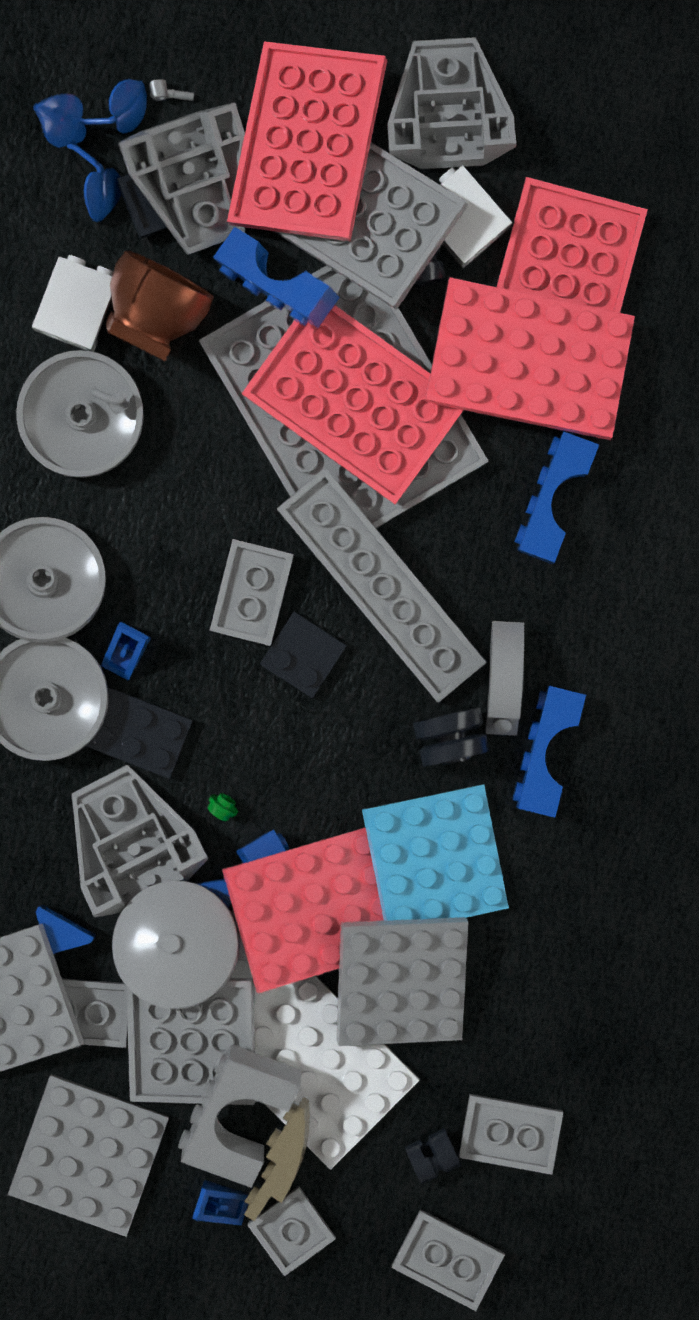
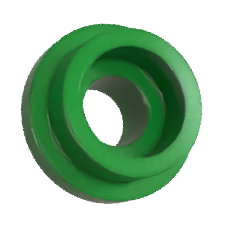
[207,793,238,821]

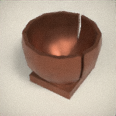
[105,251,214,361]

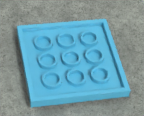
[362,785,509,921]

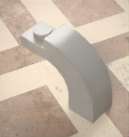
[486,621,524,736]

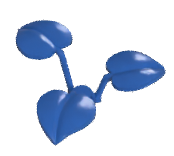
[34,79,147,223]

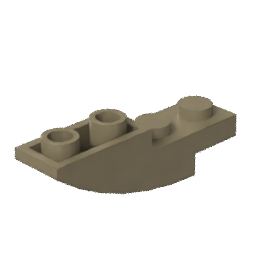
[244,1097,310,1222]

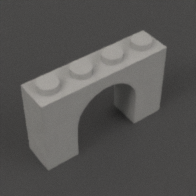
[178,1044,301,1188]

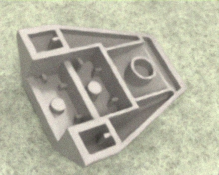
[388,38,516,169]
[119,103,245,254]
[72,765,208,917]

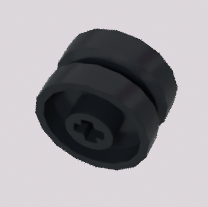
[413,707,490,767]

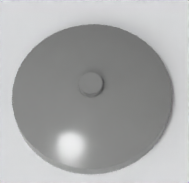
[16,350,144,478]
[0,517,106,642]
[0,638,109,761]
[112,881,240,1009]

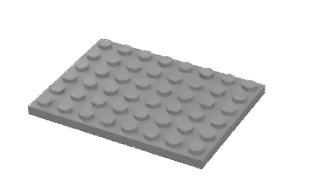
[199,265,489,528]

